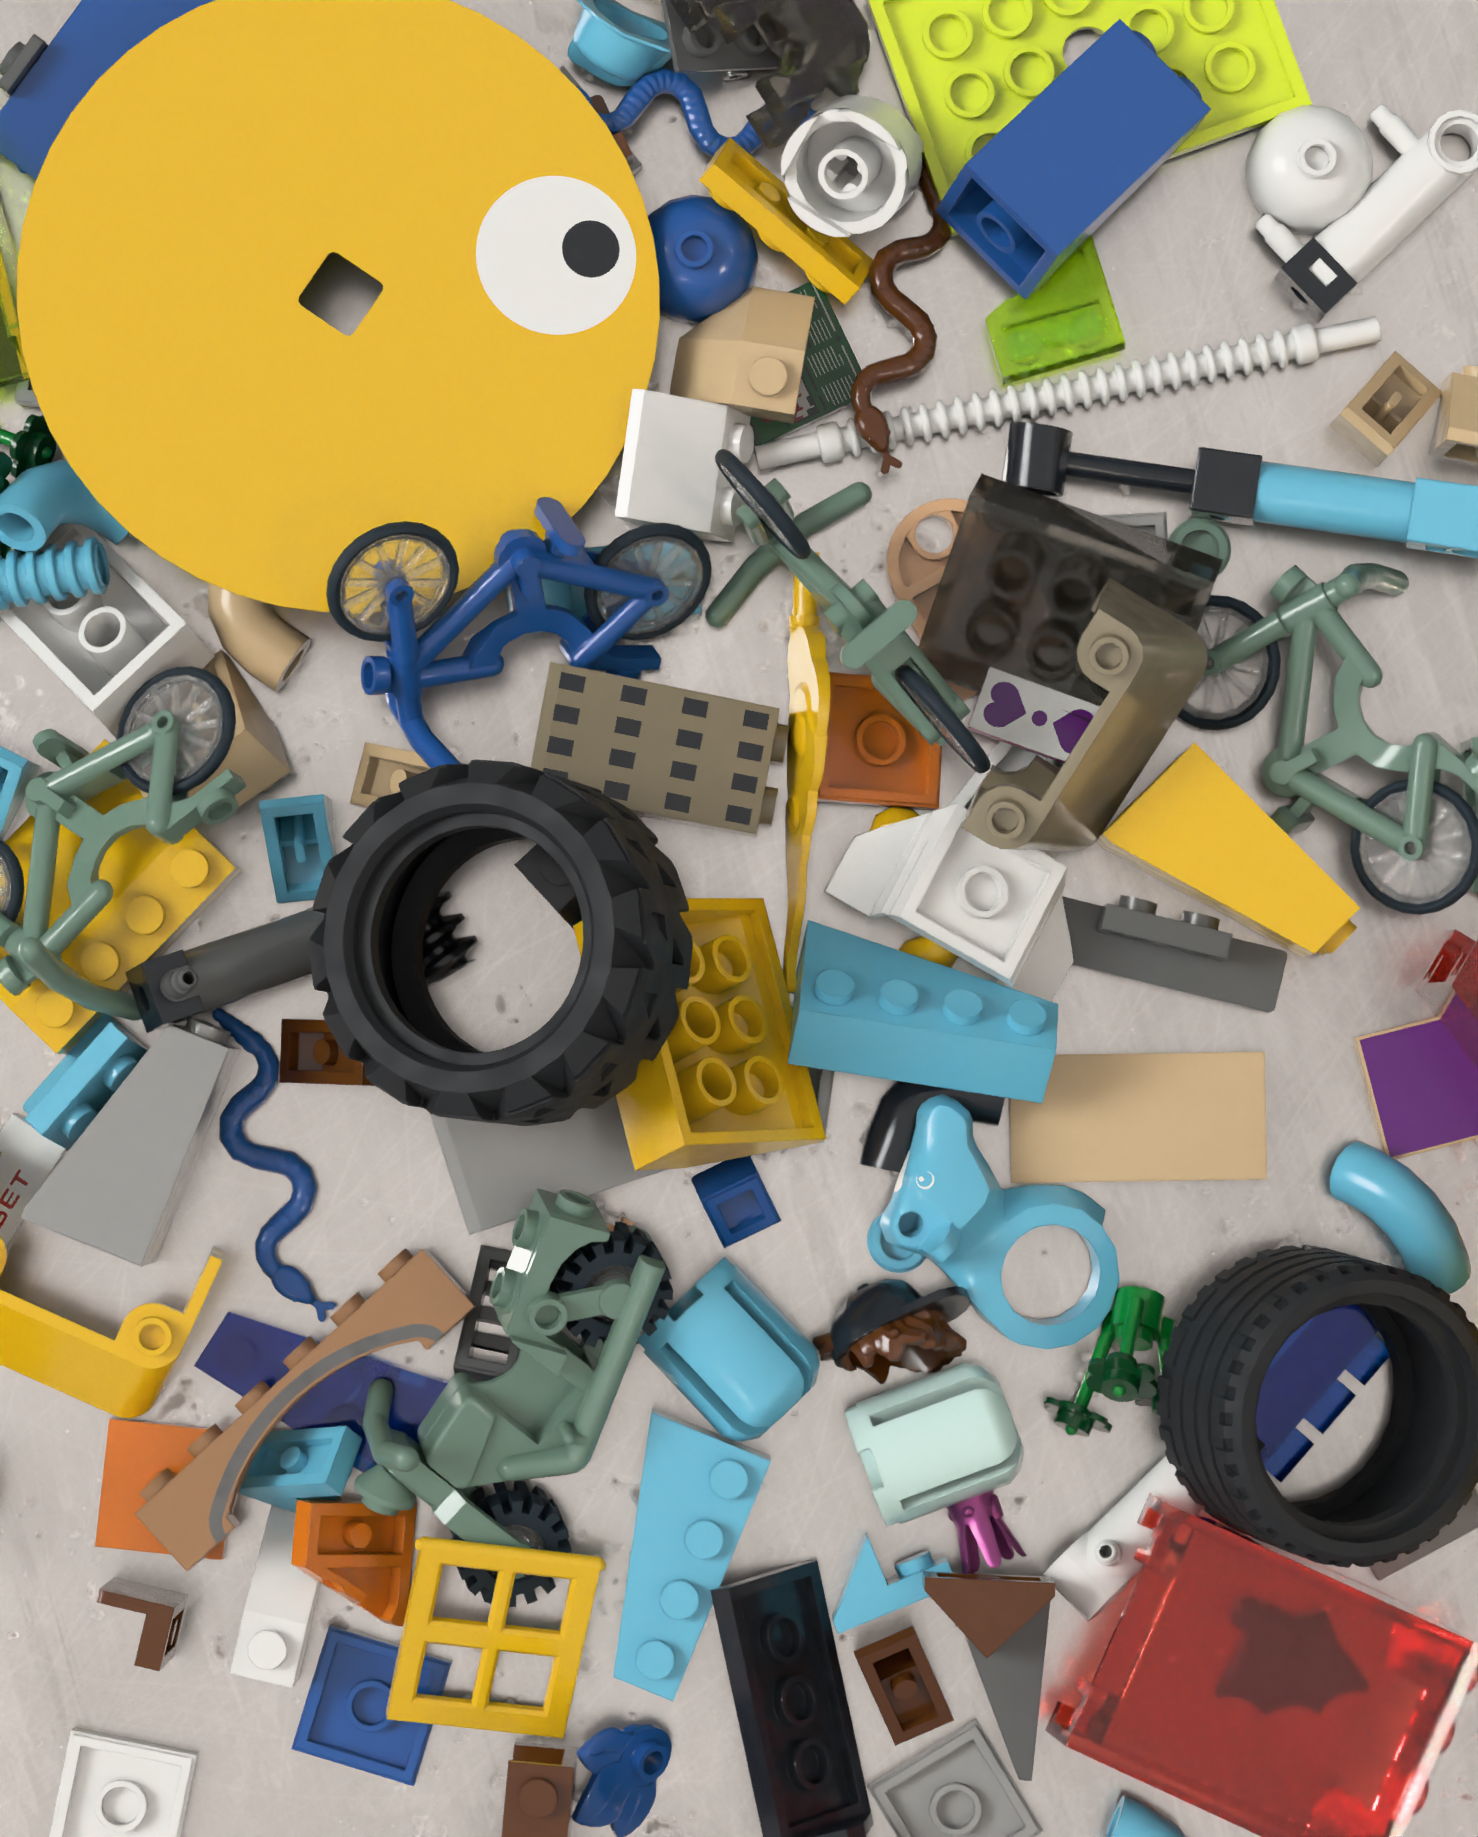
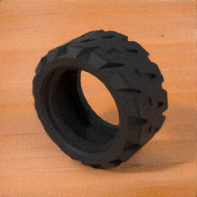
[309,759,693,1126]

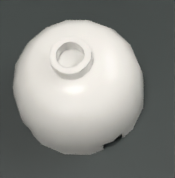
[1245,105,1373,235]

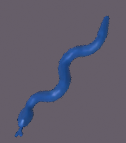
[576,68,817,157]
[212,1008,336,1322]

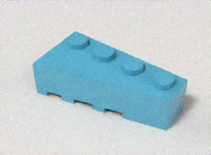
[613,1407,771,1701]

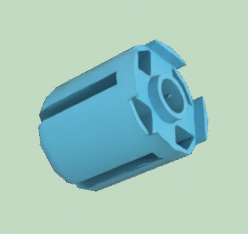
[638,1257,820,1442]

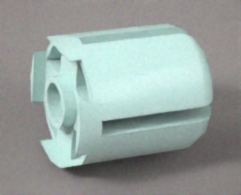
[844,1363,1025,1526]

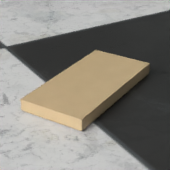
[1009,1052,1267,1183]

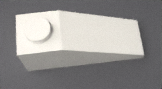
[229,1496,341,1688]

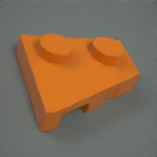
[291,1500,417,1626]

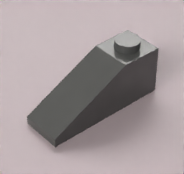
[955,1601,1050,1781]

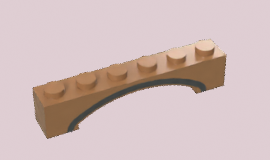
[135,1248,478,1571]

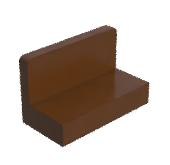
[96,1577,189,1671]

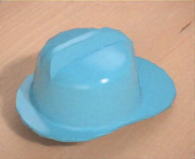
[567,0,672,86]

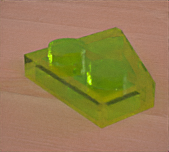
[985,234,1125,385]

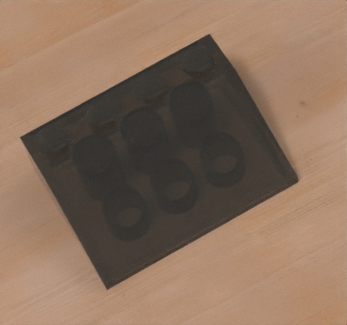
[918,473,1223,723]

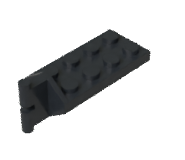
[710,1560,874,1837]

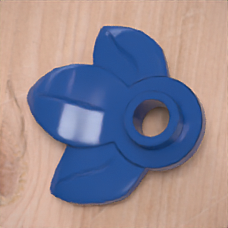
[571,1724,672,1837]

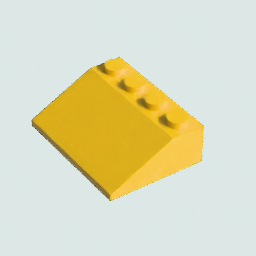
[0,739,243,1054]
[573,898,826,1171]

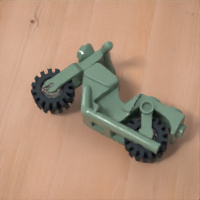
[354,1188,673,1607]

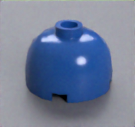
[648,195,758,323]

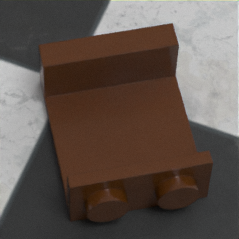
[501,1742,579,1837]

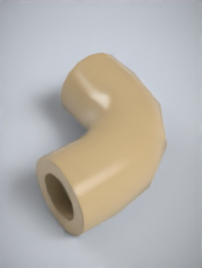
[208,583,311,692]

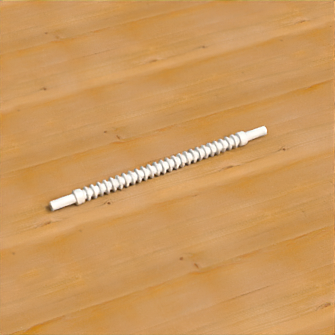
[754,316,1381,470]

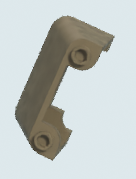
[961,578,1208,851]

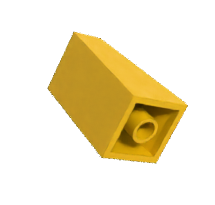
[1096,742,1360,957]

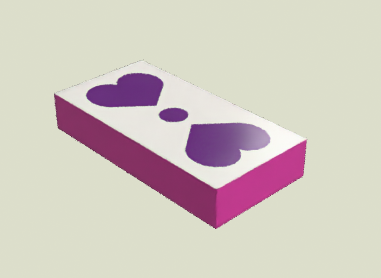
[967,667,1100,764]

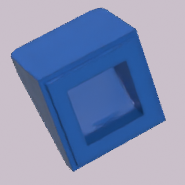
[691,1156,781,1248]

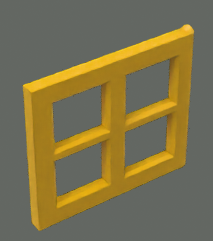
[386,1536,606,1738]

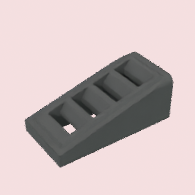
[453,1245,520,1382]

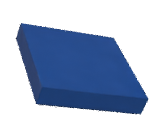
[291,1624,452,1786]

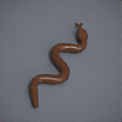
[851,158,951,474]

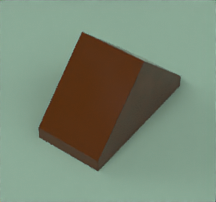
[922,1571,1056,1659]

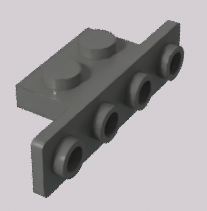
[1062,895,1287,1013]

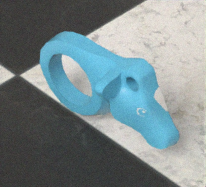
[880,1094,1120,1350]

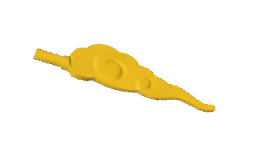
[783,552,830,993]

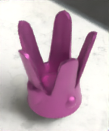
[946,1491,1027,1573]

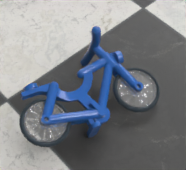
[326,497,712,768]

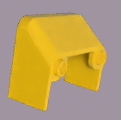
[0,1151,224,1418]

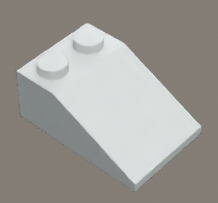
[0,523,215,737]

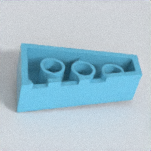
[787,920,1058,1103]

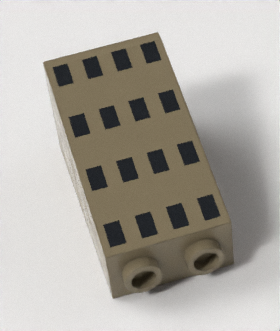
[531,662,790,838]

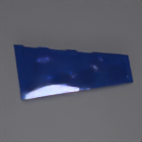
[194,1311,448,1473]

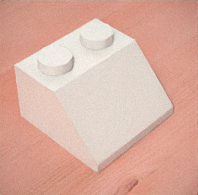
[615,389,754,542]

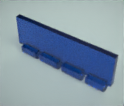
[1204,1304,1389,1510]

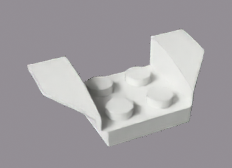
[824,804,1074,1001]

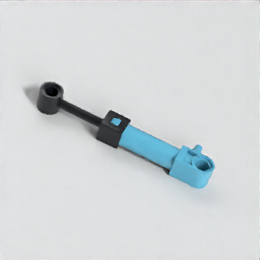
[1000,422,1478,559]

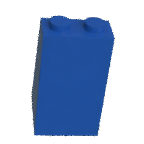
[935,19,1211,300]

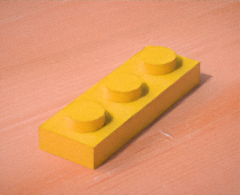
[699,137,873,305]

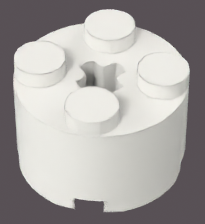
[781,95,923,237]

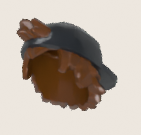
[812,1279,970,1384]

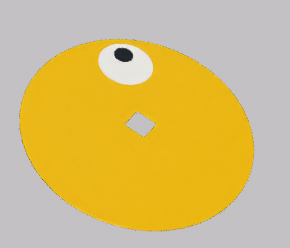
[17,0,660,613]

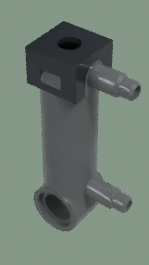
[125,907,324,1033]

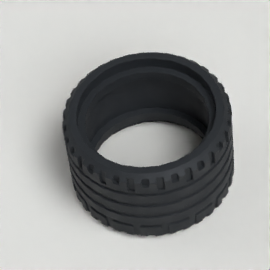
[1156,1245,1478,1568]

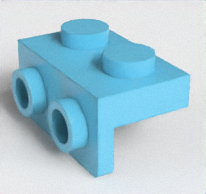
[23,1014,148,1150]

